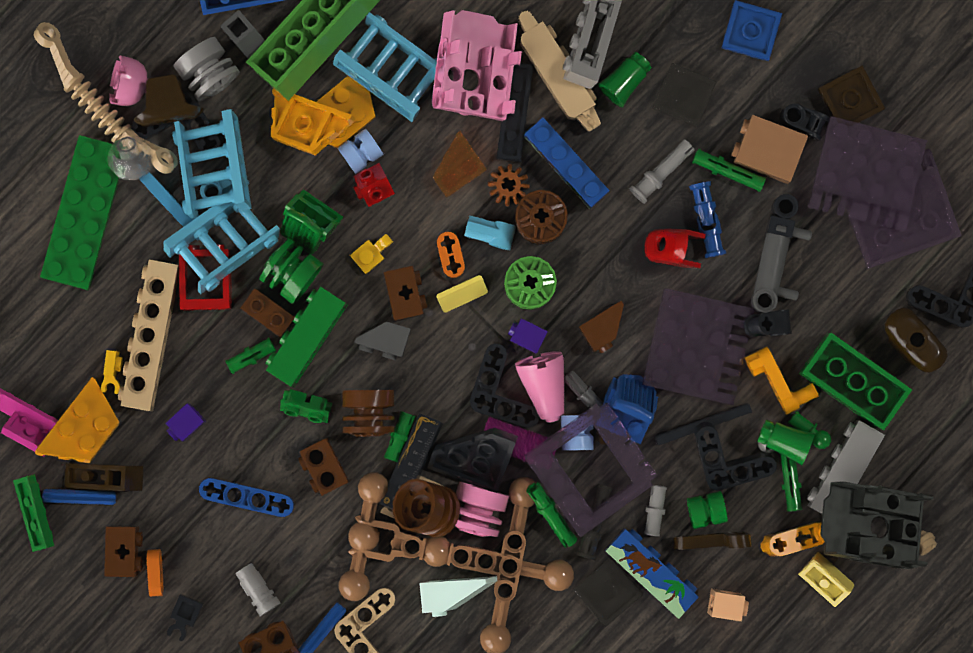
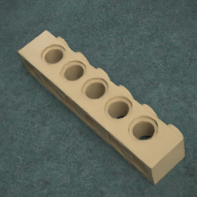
[118,260,179,411]

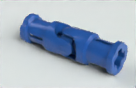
[689,181,727,258]

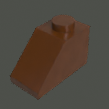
[578,301,624,353]

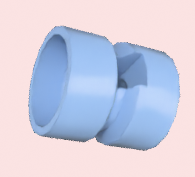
[338,128,384,174]
[561,415,594,450]

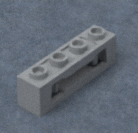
[563,0,622,89]

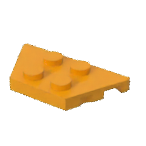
[317,64,376,149]
[271,88,355,155]
[35,377,119,463]

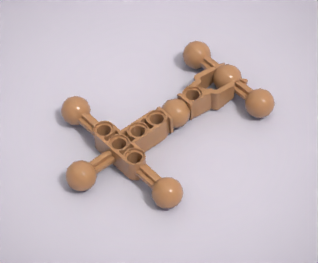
[338,472,574,653]

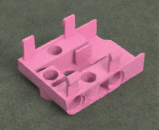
[432,10,522,121]

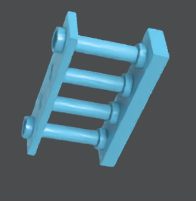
[333,12,449,122]
[172,109,252,220]
[164,202,280,294]

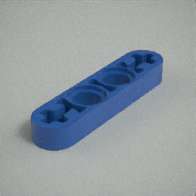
[199,478,294,517]

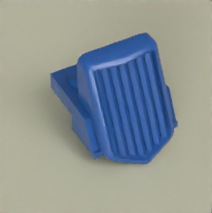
[595,374,658,444]

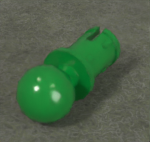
[787,411,831,449]

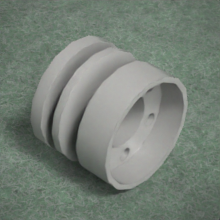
[173,37,240,101]

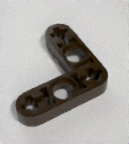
[674,531,751,550]

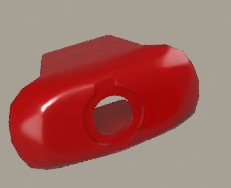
[644,228,706,268]

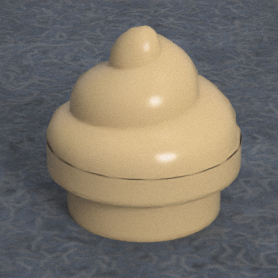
[919,530,937,555]

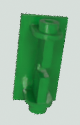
[280,389,333,423]

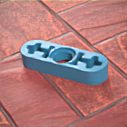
[139,171,193,227]

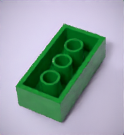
[265,286,348,387]
[799,332,912,431]

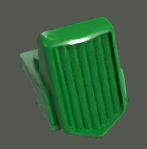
[280,189,344,254]

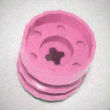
[455,482,509,537]

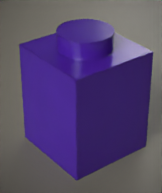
[508,318,548,354]
[165,403,207,442]

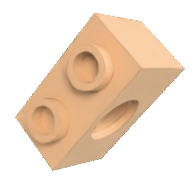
[707,588,749,622]

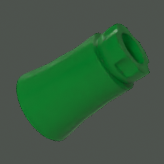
[598,52,652,107]
[757,420,815,466]

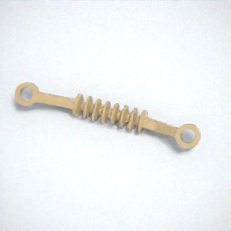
[34,22,178,174]

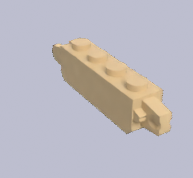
[518,10,601,132]

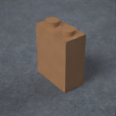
[731,115,808,184]

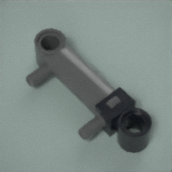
[750,194,812,314]

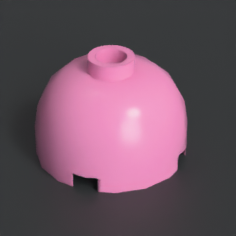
[109,55,147,106]

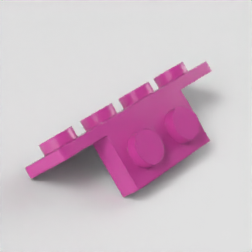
[0,388,58,457]

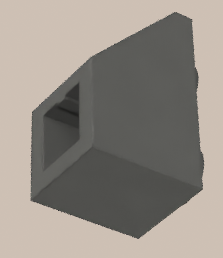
[220,10,265,59]
[354,322,411,361]

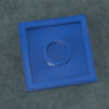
[721,0,782,61]

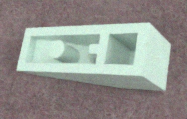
[420,576,497,617]

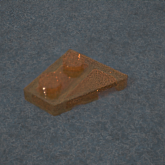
[433,131,487,198]

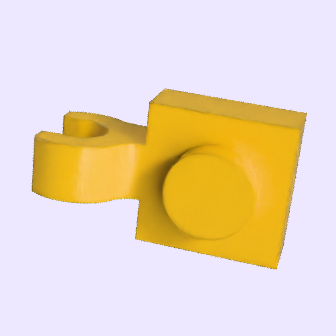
[350,234,393,274]
[101,350,123,394]

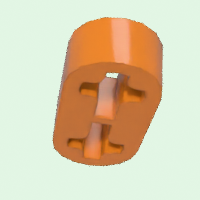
[437,232,465,278]
[147,549,164,597]

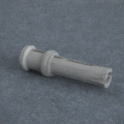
[629,139,695,204]

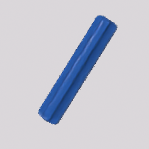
[42,489,116,505]
[299,603,346,653]

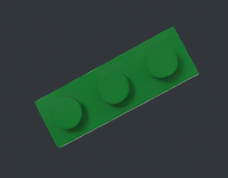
[13,474,54,552]

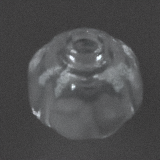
[107,136,153,180]

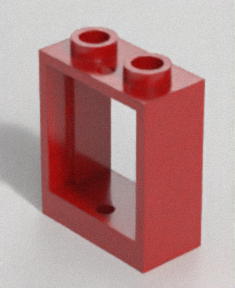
[179,245,232,311]

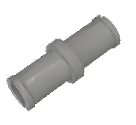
[644,485,667,536]

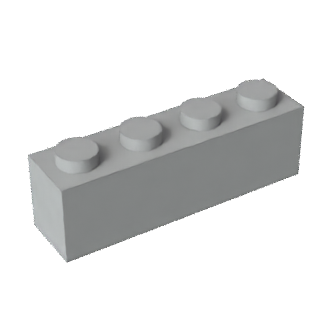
[807,420,885,514]

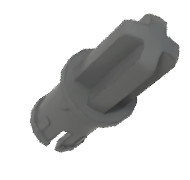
[564,371,603,416]

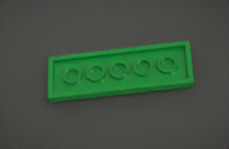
[40,135,128,291]

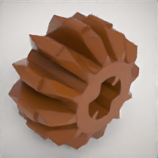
[488,164,530,207]

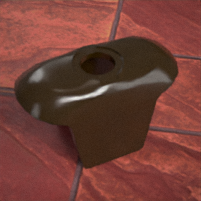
[133,75,204,126]
[885,307,948,373]

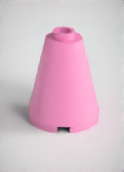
[515,351,564,422]

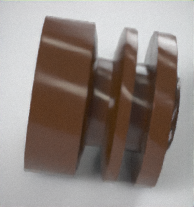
[515,190,568,245]
[342,390,394,437]
[393,479,460,537]

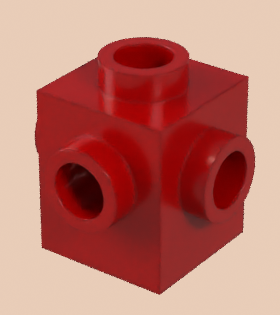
[353,163,395,207]

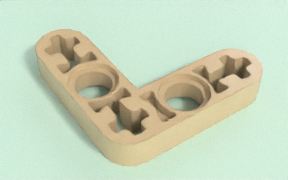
[334,587,396,653]

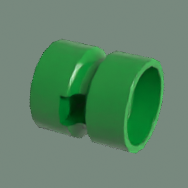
[686,491,728,529]

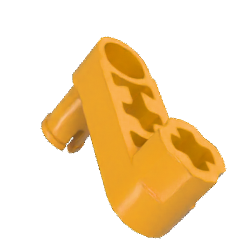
[744,346,819,415]
[761,522,825,556]

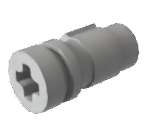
[236,563,281,617]

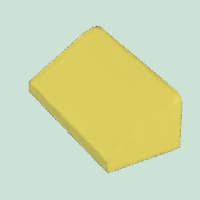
[436,275,488,312]
[799,552,854,607]

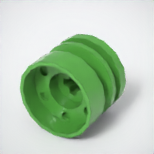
[504,256,557,310]

